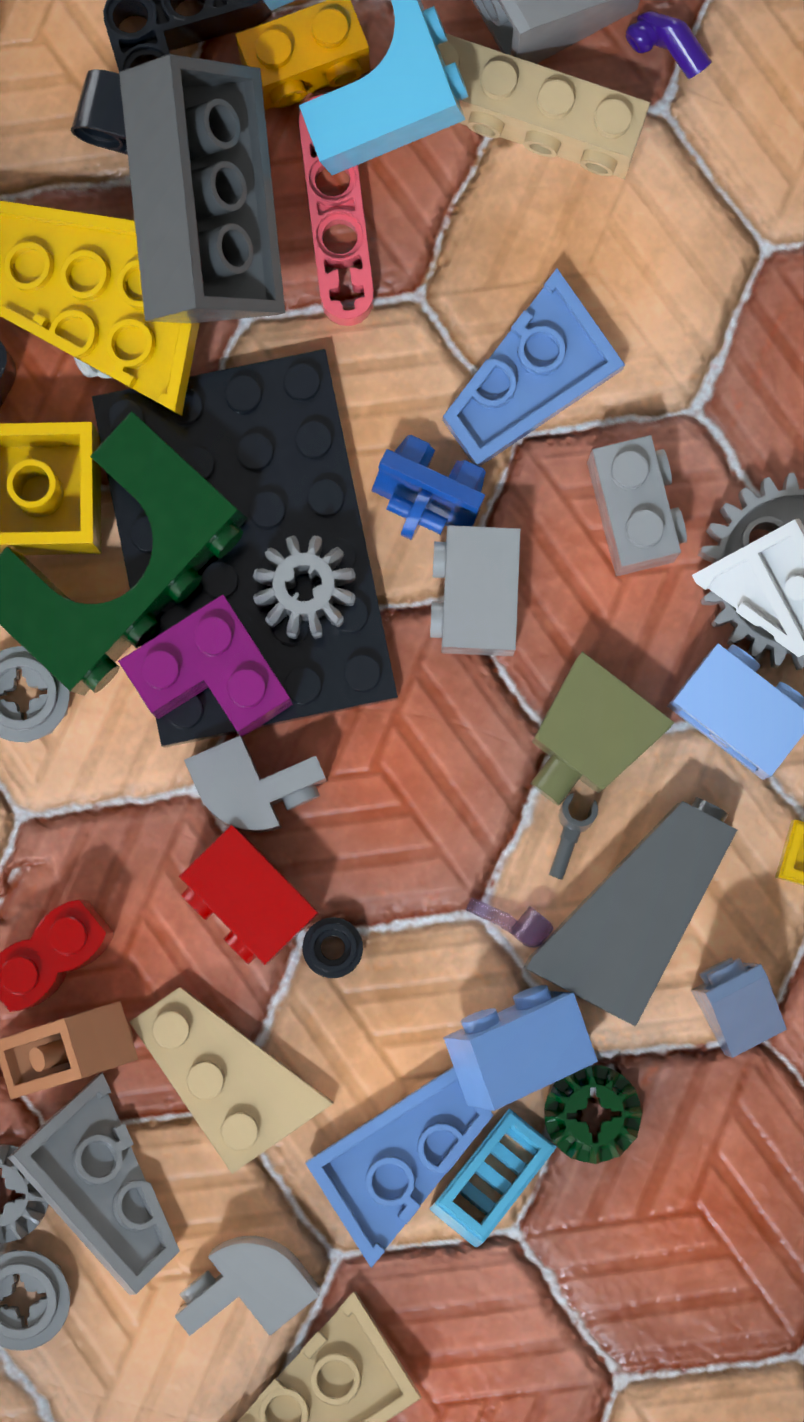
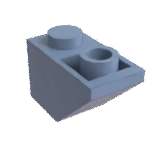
[691,958,787,1058]

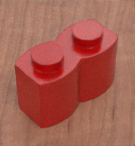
[0,899,114,1012]

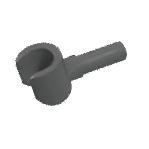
[549,793,598,880]

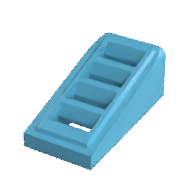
[430,1109,557,1247]

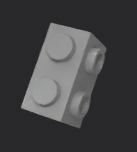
[587,435,687,577]
[430,525,521,656]

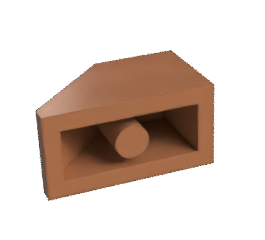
[0,1001,139,1099]

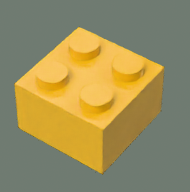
[0,422,101,555]

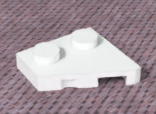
[692,518,804,657]

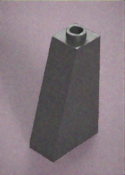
[523,797,737,1026]

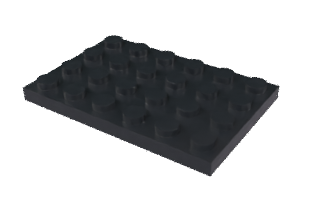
[92,349,398,748]

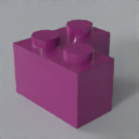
[118,595,293,737]

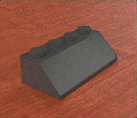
[119,54,286,323]

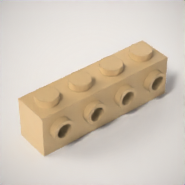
[438,34,650,179]

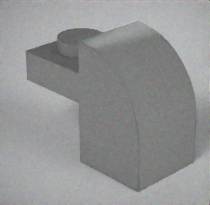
[184,736,327,833]
[175,1236,320,1336]

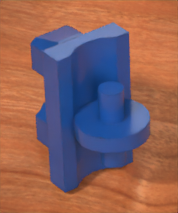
[372,435,486,540]

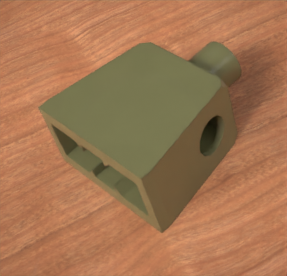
[530,652,674,806]

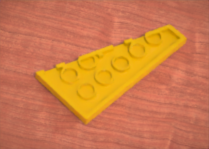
[0,201,200,416]

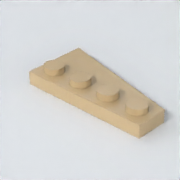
[238,1292,423,1422]

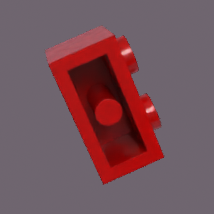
[179,825,320,965]

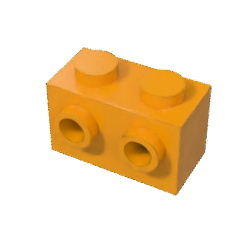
[235,0,370,110]

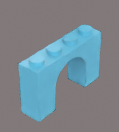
[263,0,469,175]

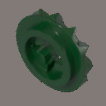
[544,1065,643,1164]

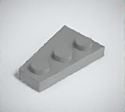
[8,1072,180,1295]

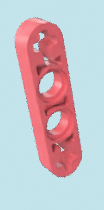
[299,94,374,326]

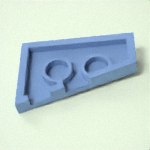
[443,268,625,467]
[305,1066,493,1268]

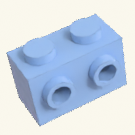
[667,643,804,780]

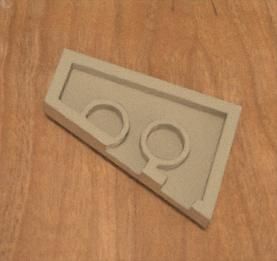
[130,987,334,1174]

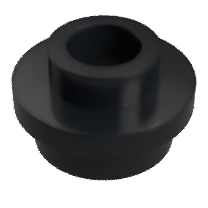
[302,917,363,978]

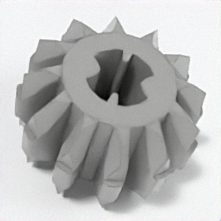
[253,536,356,639]

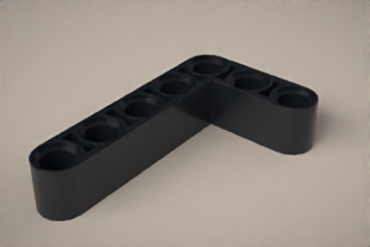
[103,0,272,72]

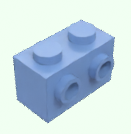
[443,985,598,1111]

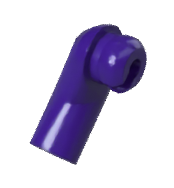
[626,11,712,79]

